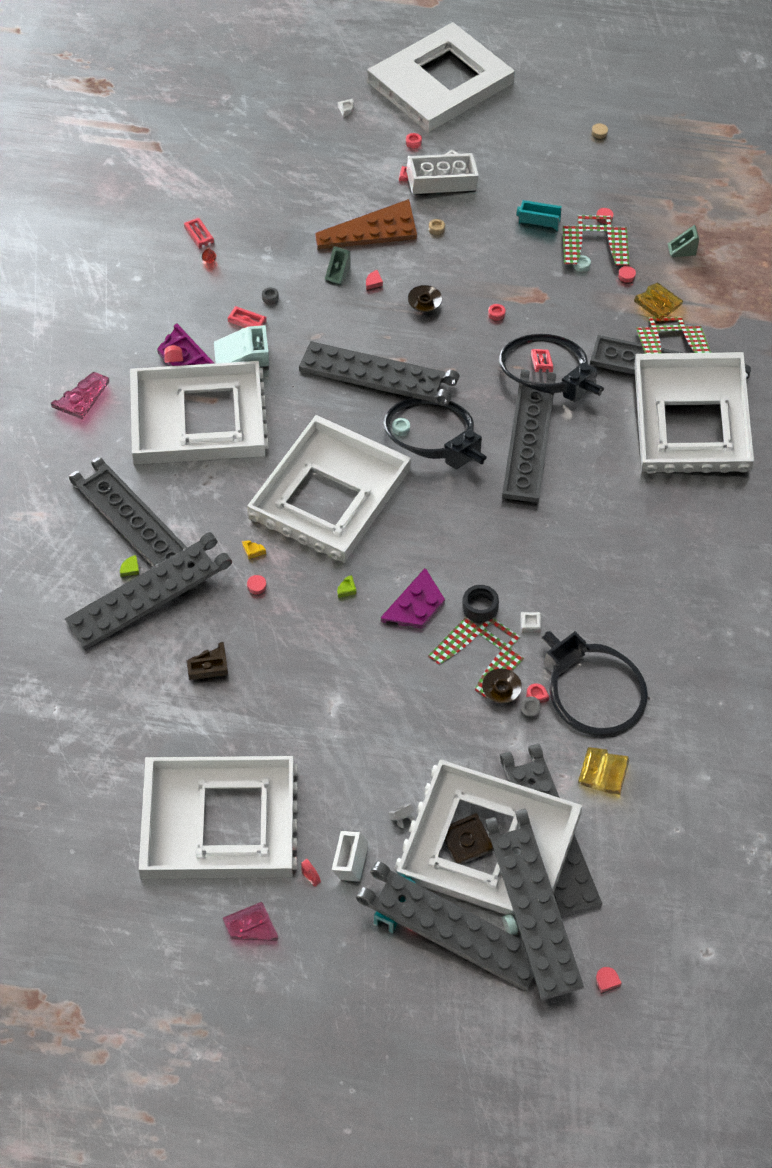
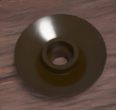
[408,285,442,312]
[482,668,522,704]

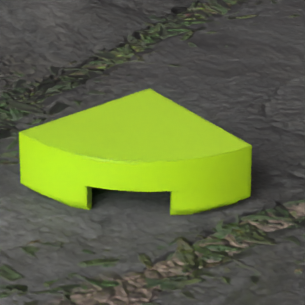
[120,555,139,577]
[337,575,357,598]

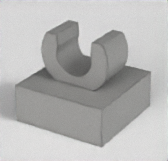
[388,804,415,828]

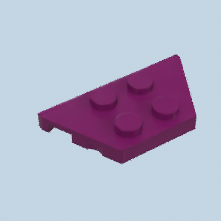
[157,323,215,366]
[380,568,445,629]

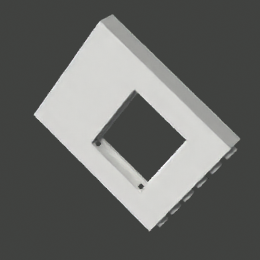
[367,22,515,133]
[634,352,754,473]
[130,361,268,465]
[247,415,411,563]
[139,756,298,879]
[395,759,582,918]

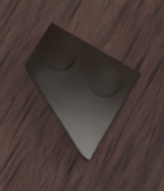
[186,642,228,680]

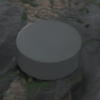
[262,287,279,304]

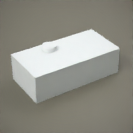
[406,153,479,194]

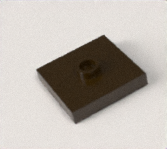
[444,813,494,865]

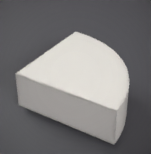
[338,99,354,117]

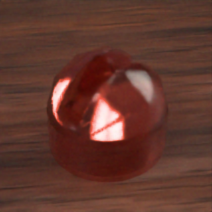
[202,248,217,263]

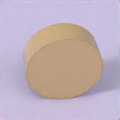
[591,123,608,139]
[428,219,445,235]

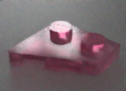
[223,902,278,941]

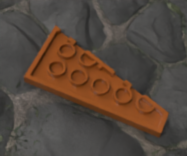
[315,199,417,250]

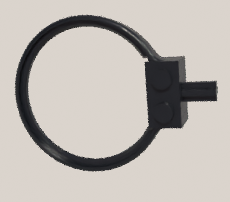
[499,334,604,403]
[384,398,487,470]
[541,631,648,736]

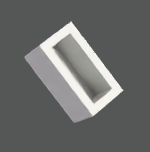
[332,831,369,882]

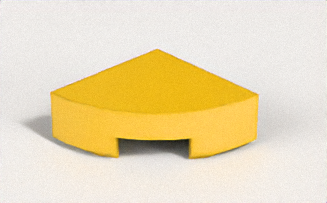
[242,540,266,559]

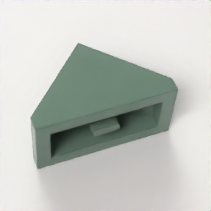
[667,225,699,257]
[325,246,351,284]

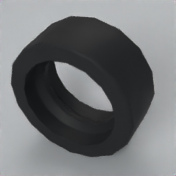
[462,585,499,622]

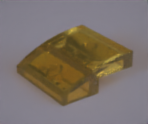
[634,283,683,320]
[578,747,630,795]

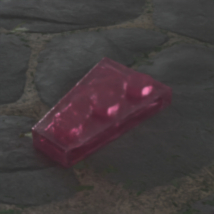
[51,372,110,420]

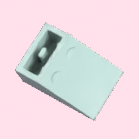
[214,325,269,367]

